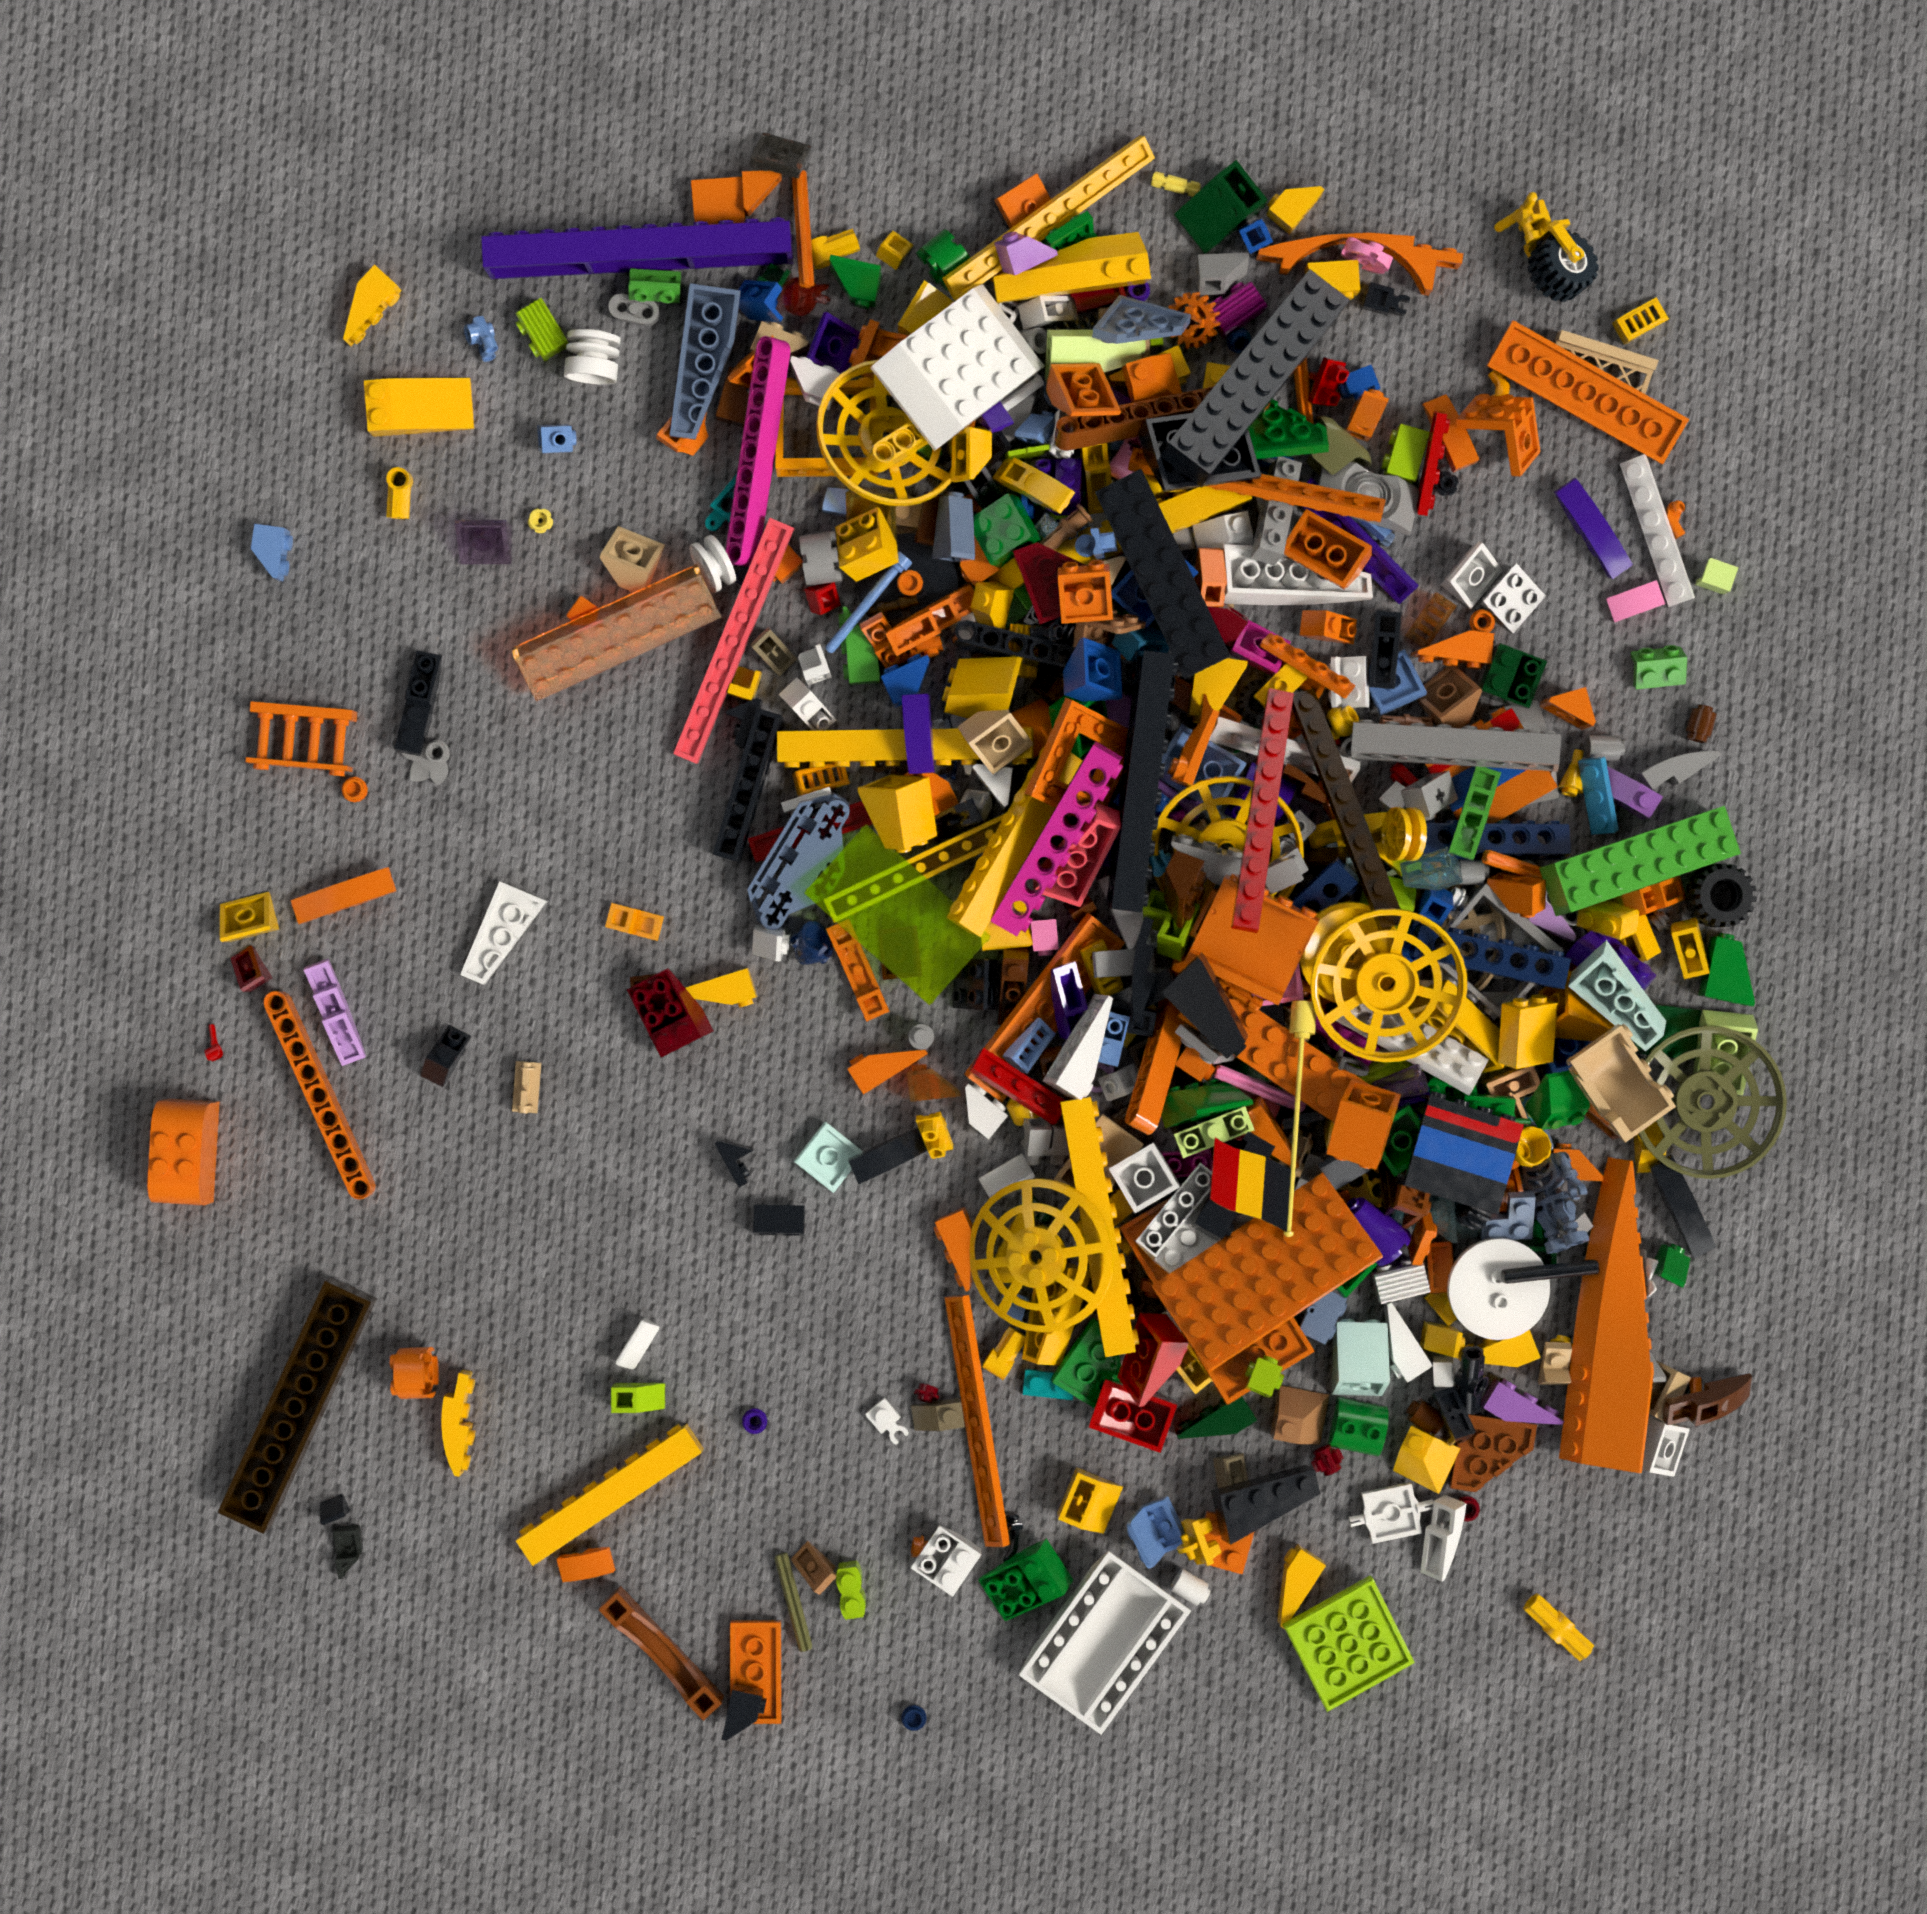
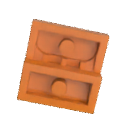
[691,177,746,225]

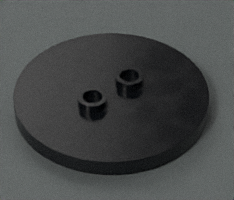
[857,533,958,620]

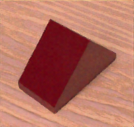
[230,945,273,992]

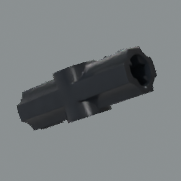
[1454,1346,1488,1415]

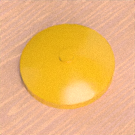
[1299,902,1402,1004]

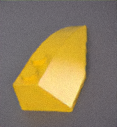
[993,232,1151,303]

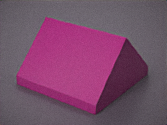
[1229,620,1291,677]

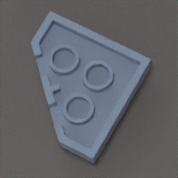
[1092,295,1191,344]

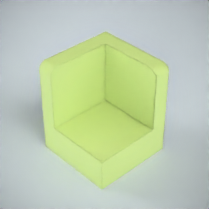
[1695,558,1739,595]

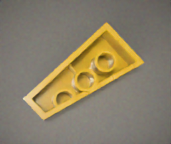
[1022,1259,1091,1365]

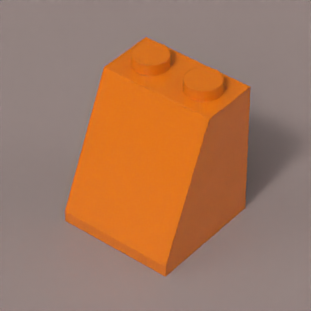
[1326,1079,1401,1170]

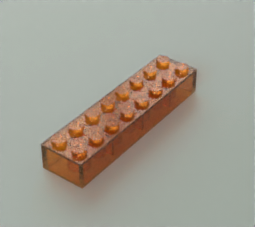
[512,564,722,702]

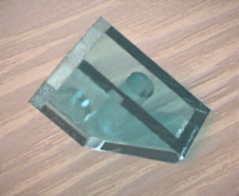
[1400,847,1463,891]

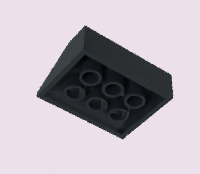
[1138,413,1261,492]

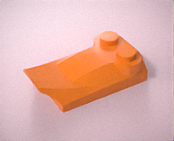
[1167,693,1219,787]

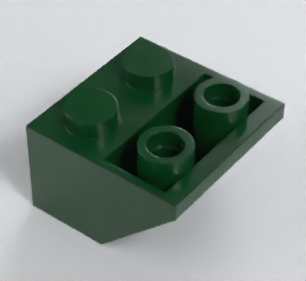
[1479,643,1547,709]

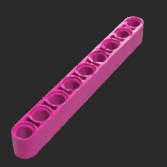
[725,336,790,567]

